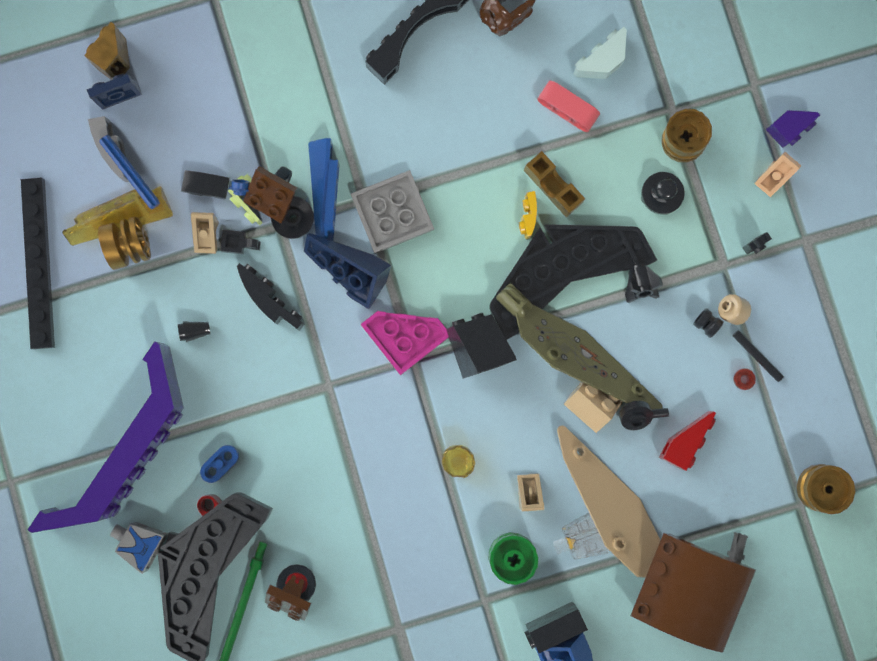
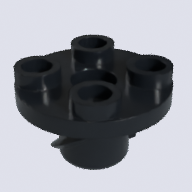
[641,172,685,215]

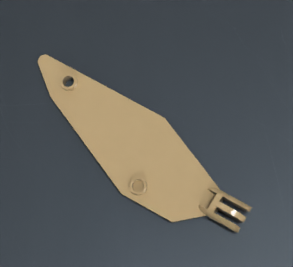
[557,425,661,578]

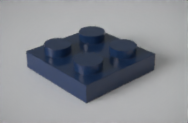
[86,74,142,110]

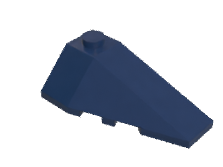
[303,233,391,309]

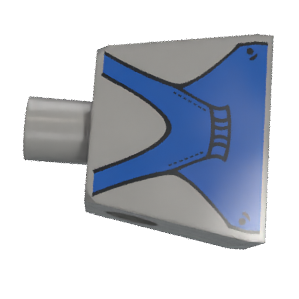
[110,522,168,574]

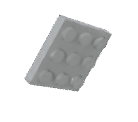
[351,170,434,254]

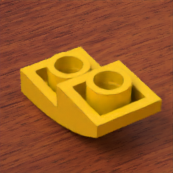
[519,191,537,239]

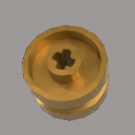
[797,464,856,515]

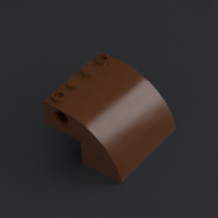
[630,533,756,653]

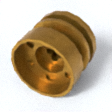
[662,109,712,163]
[98,216,151,270]

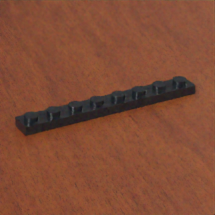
[20,177,55,350]

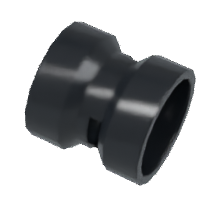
[693,308,724,338]

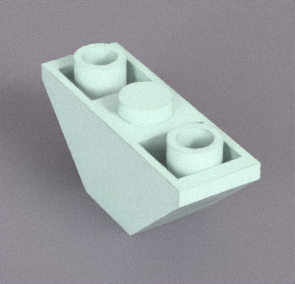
[573,27,627,79]

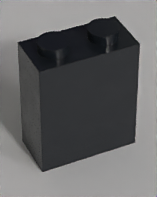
[524,602,588,653]

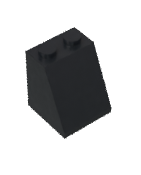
[446,313,517,379]

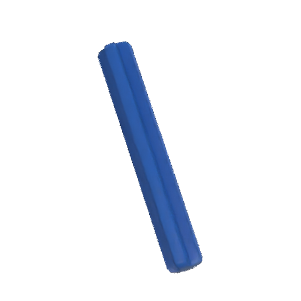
[99,135,160,209]

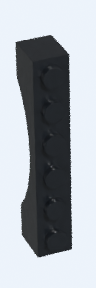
[365,0,469,85]

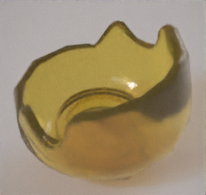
[441,445,476,478]

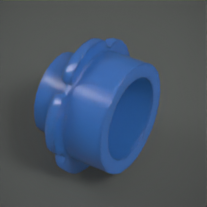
[229,179,249,196]

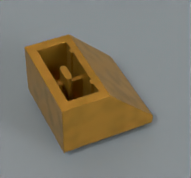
[84,22,130,80]

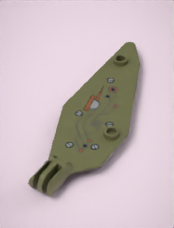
[496,283,663,410]

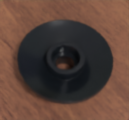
[271,196,314,239]

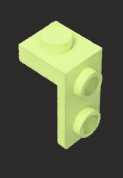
[228,174,262,226]

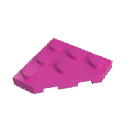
[360,311,449,376]

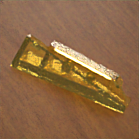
[62,186,173,246]

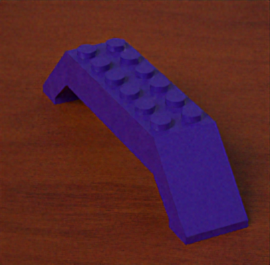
[27,341,184,533]

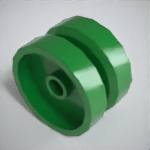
[488,532,538,585]

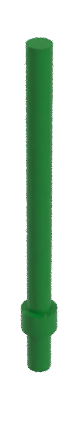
[219,541,268,661]

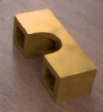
[524,151,585,217]

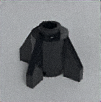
[625,264,663,303]

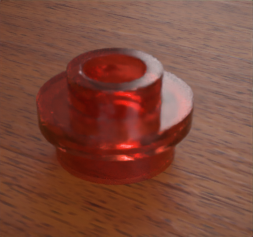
[733,368,756,390]

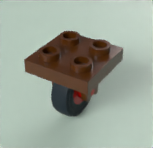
[243,166,297,223]
[265,564,316,621]

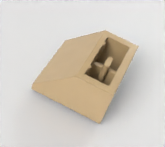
[564,382,623,433]

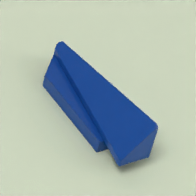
[308,138,340,241]

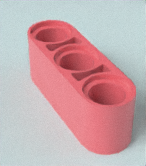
[537,81,600,132]

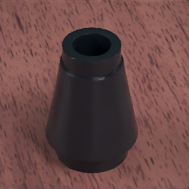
[178,321,210,342]

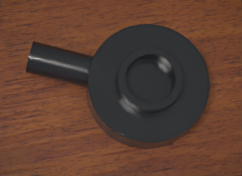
[619,401,669,431]

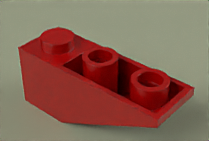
[659,411,716,471]

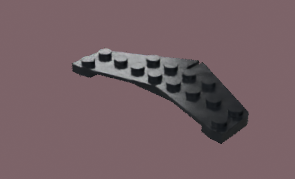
[489,225,657,340]
[158,492,273,661]

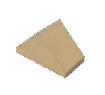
[517,474,544,511]

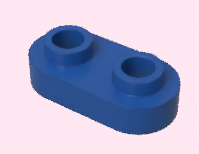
[200,445,239,483]

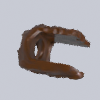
[479,0,536,37]

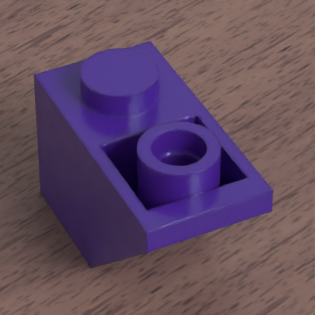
[766,110,820,148]

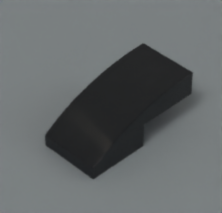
[181,170,229,200]

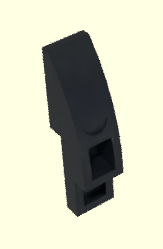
[237,263,305,331]

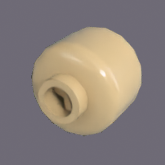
[718,294,751,325]

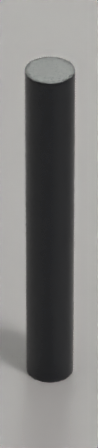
[732,330,784,382]

